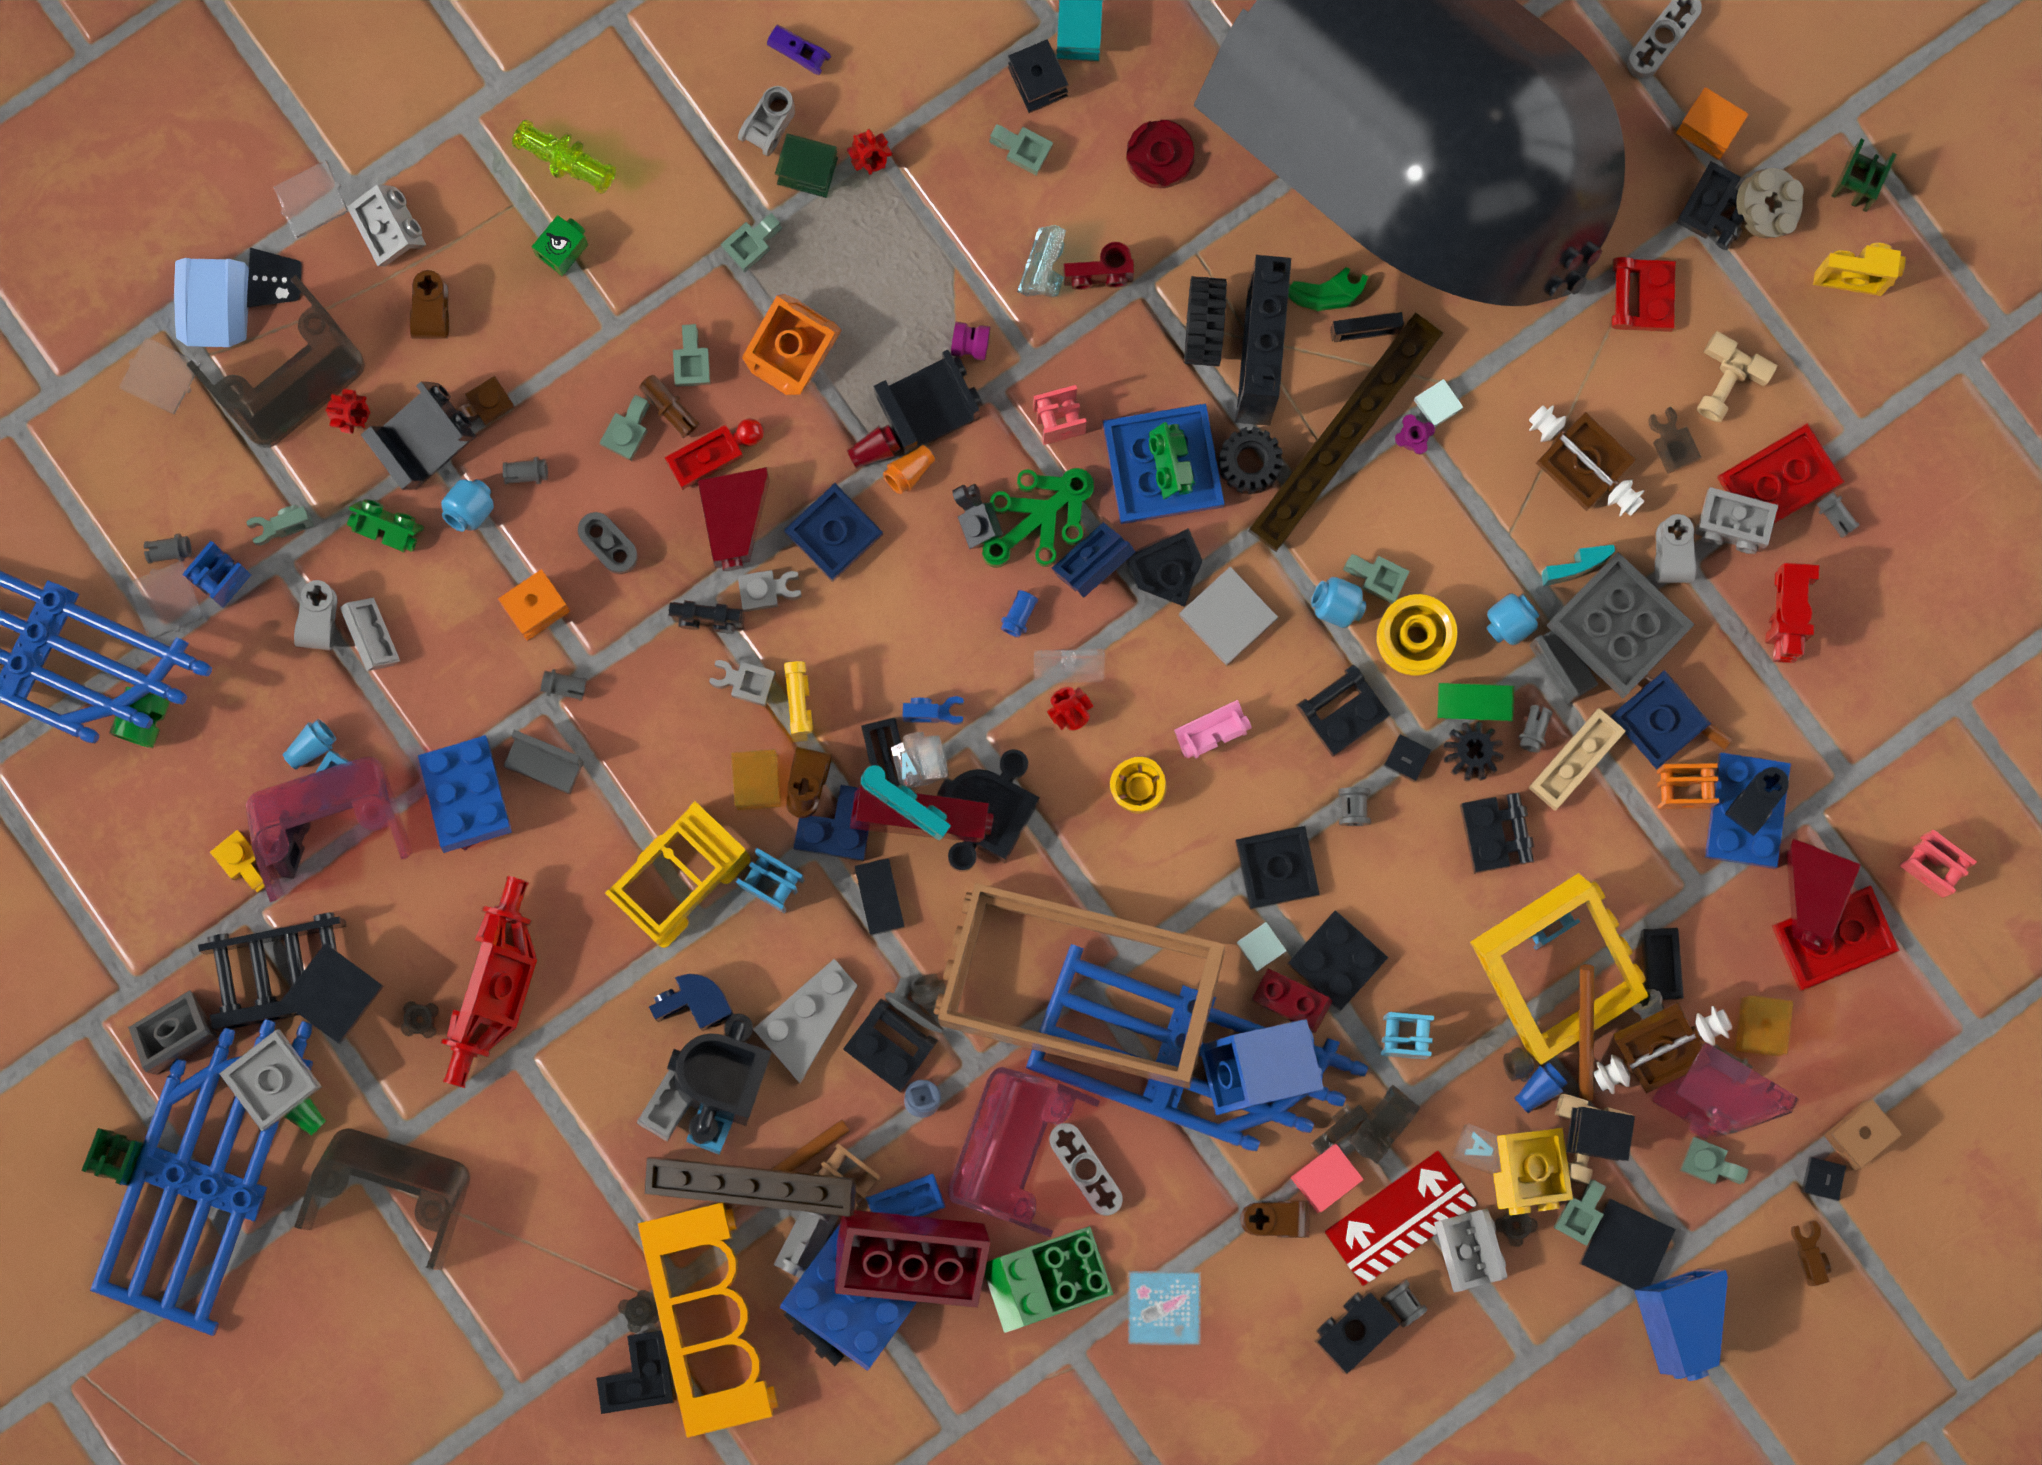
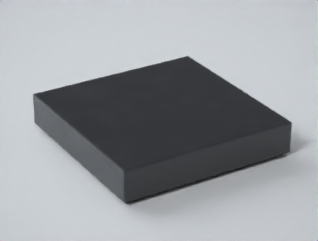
[1235,826,1320,910]
[281,943,384,1044]
[1579,1198,1676,1290]

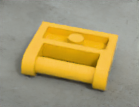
[784,661,813,742]

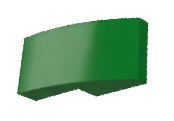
[1437,683,1515,721]

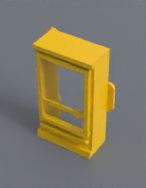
[605,801,751,948]

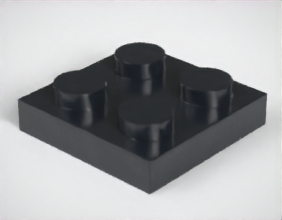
[1287,910,1389,1011]

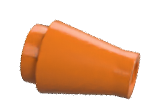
[883,445,935,494]

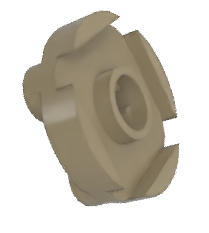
[1736,168,1804,239]

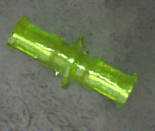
[512,119,616,194]

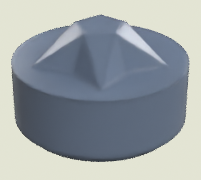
[904,1080,941,1118]

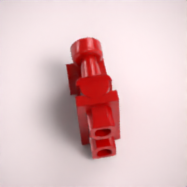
[1765,563,1820,663]

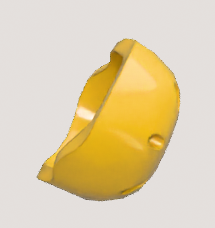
[1110,757,1166,814]

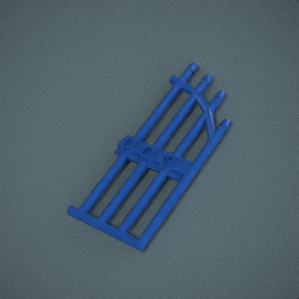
[0,571,212,744]
[1026,944,1368,1151]
[90,1019,313,1336]

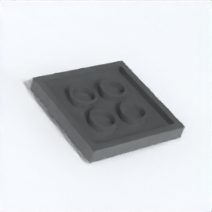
[1546,552,1695,698]

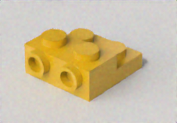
[1813,243,1906,296]
[1493,1128,1573,1215]

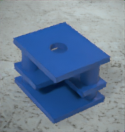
[182,541,251,608]

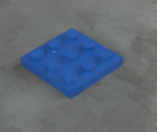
[1103,404,1225,525]
[780,1225,917,1371]

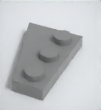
[753,959,858,1084]

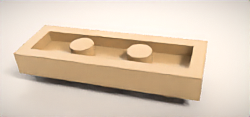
[1528,708,1625,811]

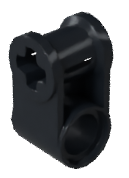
[1725,767,1789,836]

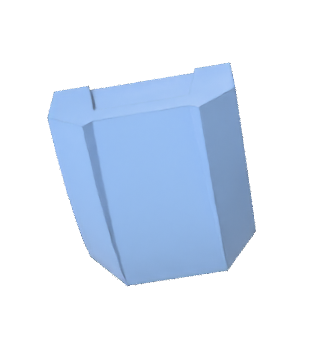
[174,258,249,347]

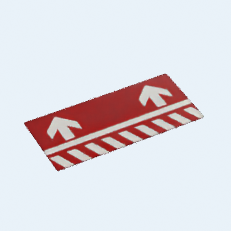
[1325,1151,1476,1286]

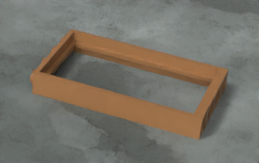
[934,883,1225,1089]

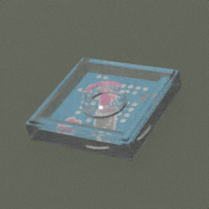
[1128,1271,1201,1345]

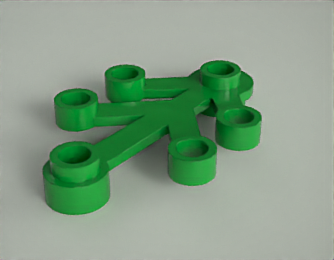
[982,468,1094,568]

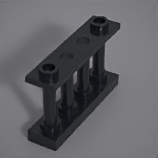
[198,912,347,1032]

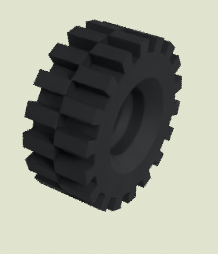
[1184,276,1227,366]

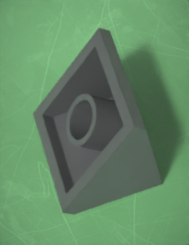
[128,990,219,1075]

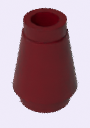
[847,424,902,468]

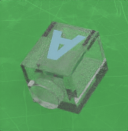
[891,732,949,788]
[1451,1123,1501,1175]

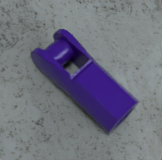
[767,25,831,75]

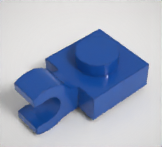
[903,696,964,725]

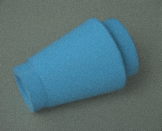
[282,719,337,770]

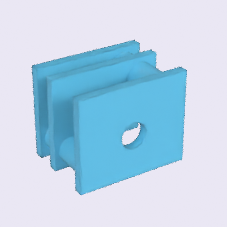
[1381,1012,1434,1060]

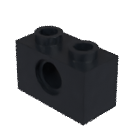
[1314,1292,1400,1374]

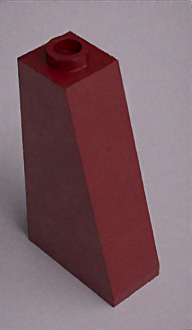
[850,785,993,843]

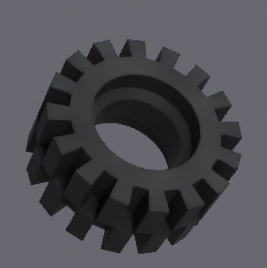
[1218,427,1283,494]

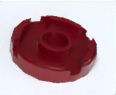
[1126,119,1195,189]

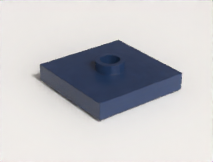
[784,483,883,582]
[1611,670,1711,770]

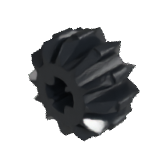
[1443,722,1504,782]

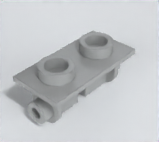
[774,1211,839,1278]

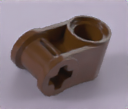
[410,270,449,339]
[786,747,832,818]
[1239,1201,1310,1238]

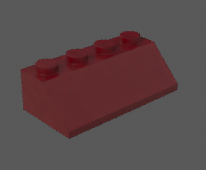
[835,1210,991,1308]

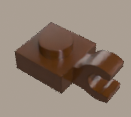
[456,376,514,426]
[1791,1220,1831,1286]

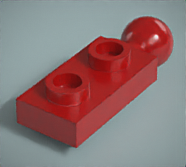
[664,418,764,490]

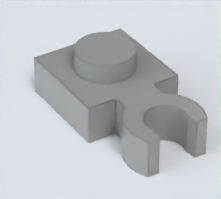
[738,570,802,612]
[709,660,776,707]

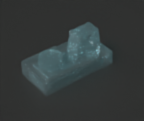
[1017,225,1066,297]

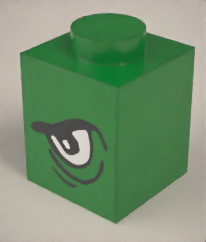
[531,215,588,277]

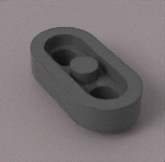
[578,512,638,574]

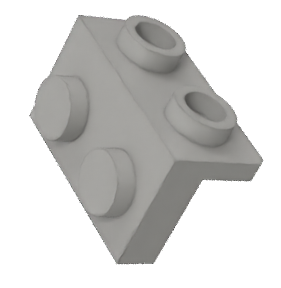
[1434,1208,1507,1292]

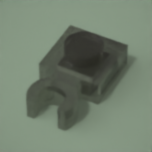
[1648,407,1702,474]
[1310,1104,1368,1155]

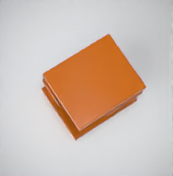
[1675,87,1749,160]
[498,569,571,641]
[1657,763,1719,809]

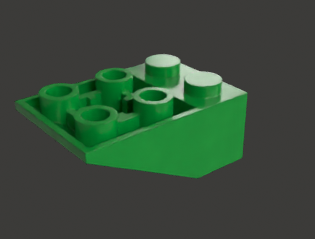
[984,1226,1114,1333]

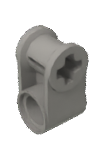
[738,86,795,156]
[1655,514,1696,583]
[294,580,338,650]

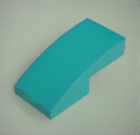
[1541,545,1615,586]

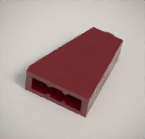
[698,467,770,571]
[1787,838,1861,951]

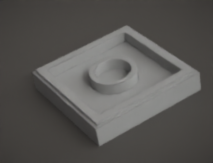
[1178,567,1278,666]
[219,1029,322,1131]

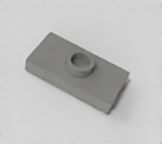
[340,597,400,671]
[637,1070,690,1142]

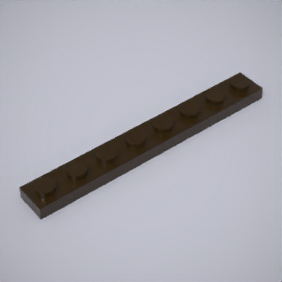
[1248,312,1443,552]

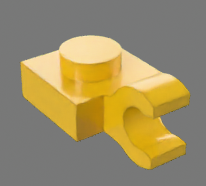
[210,829,269,893]

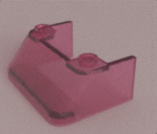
[246,756,413,902]
[1651,1043,1799,1139]
[948,1067,1100,1238]

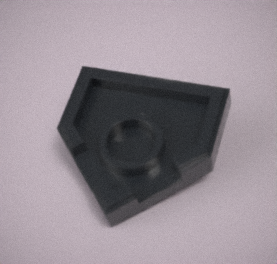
[1126,528,1203,607]

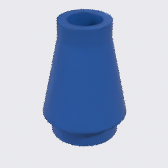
[1514,1062,1568,1114]

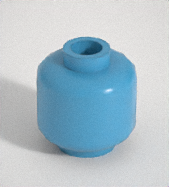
[441,479,494,532]
[1311,577,1366,628]
[1486,593,1540,646]

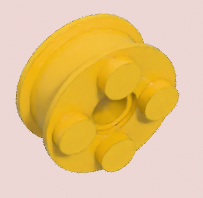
[1376,594,1457,676]

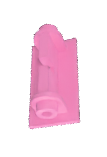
[1174,700,1252,759]

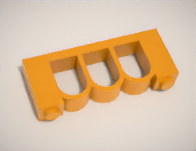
[637,1203,779,1438]

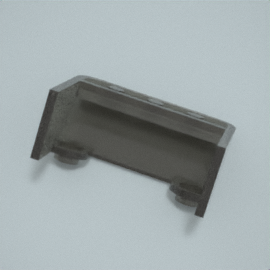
[187,275,365,448]
[294,1128,470,1270]

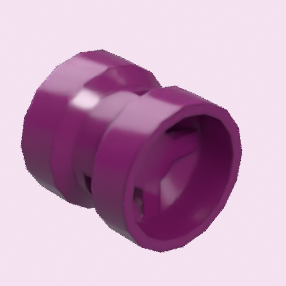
[951,321,990,361]

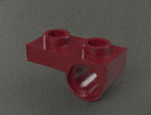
[1063,242,1134,290]
[1252,968,1332,1034]

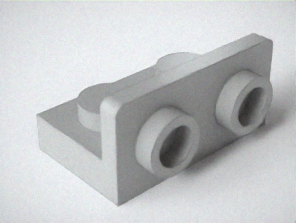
[347,184,426,267]
[1694,487,1778,554]

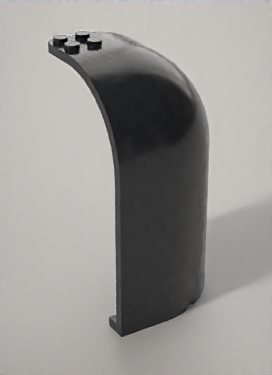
[1193,0,1625,306]

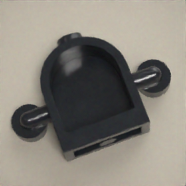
[937,749,1040,872]
[667,1014,772,1144]

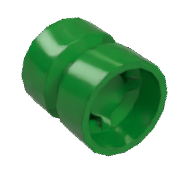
[109,686,170,749]

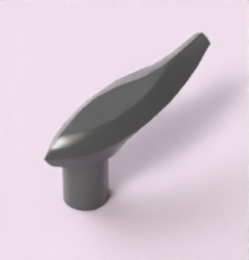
[885,978,943,1033]

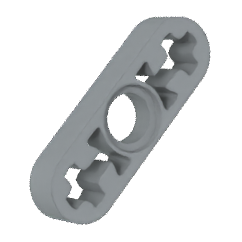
[1627,0,1702,79]
[1049,1123,1123,1216]

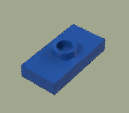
[866,1173,946,1217]

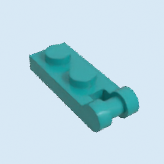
[861,765,951,841]

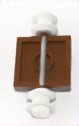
[1529,405,1645,516]
[1594,1003,1733,1094]

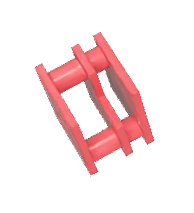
[1033,385,1087,445]
[1900,830,1977,898]
[1290,1144,1364,1213]

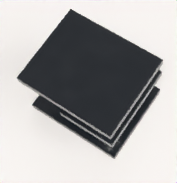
[1008,39,1069,113]
[1565,1107,1635,1161]

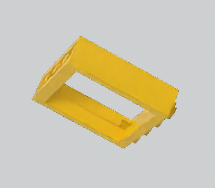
[1470,873,1648,1065]

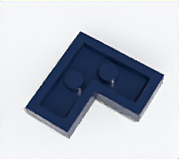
[794,785,869,861]

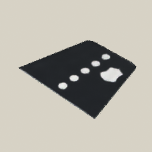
[247,247,302,308]

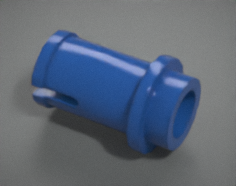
[1001,590,1038,638]

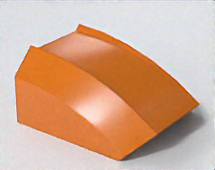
[742,294,842,395]

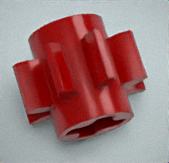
[847,129,893,175]
[325,389,371,434]
[1047,687,1094,730]

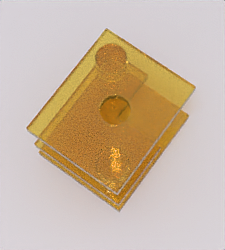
[731,749,781,811]
[1735,995,1793,1057]

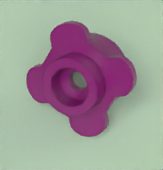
[1395,414,1435,455]

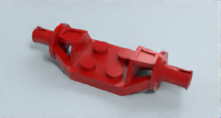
[441,876,537,1088]

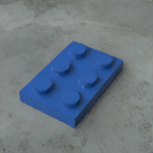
[418,735,512,853]
[1705,752,1791,869]

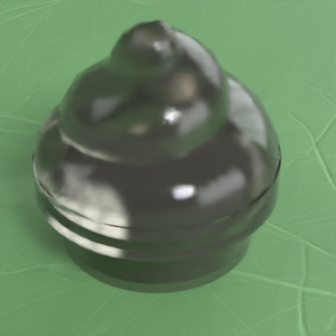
[911,973,946,1012]

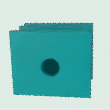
[1056,0,1103,61]

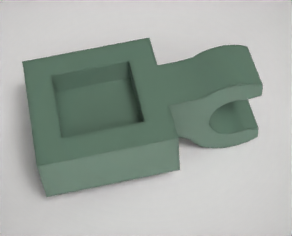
[989,124,1053,176]
[720,213,782,273]
[673,324,711,387]
[599,394,650,461]
[246,505,314,546]
[1343,554,1410,604]
[1679,1137,1749,1184]
[1553,1179,1606,1246]

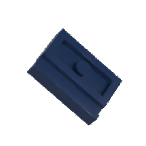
[1052,522,1136,598]

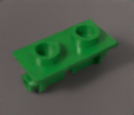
[1149,422,1195,499]
[347,499,425,553]

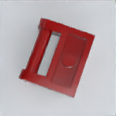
[1611,257,1676,332]

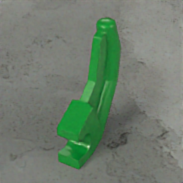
[1288,267,1369,311]

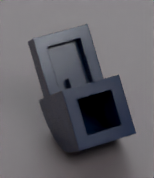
[649,974,734,1031]

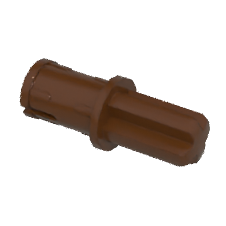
[639,375,700,438]

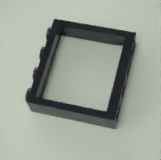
[1235,255,1292,426]

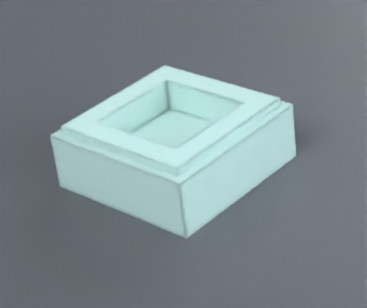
[1414,379,1463,427]
[1237,922,1286,972]

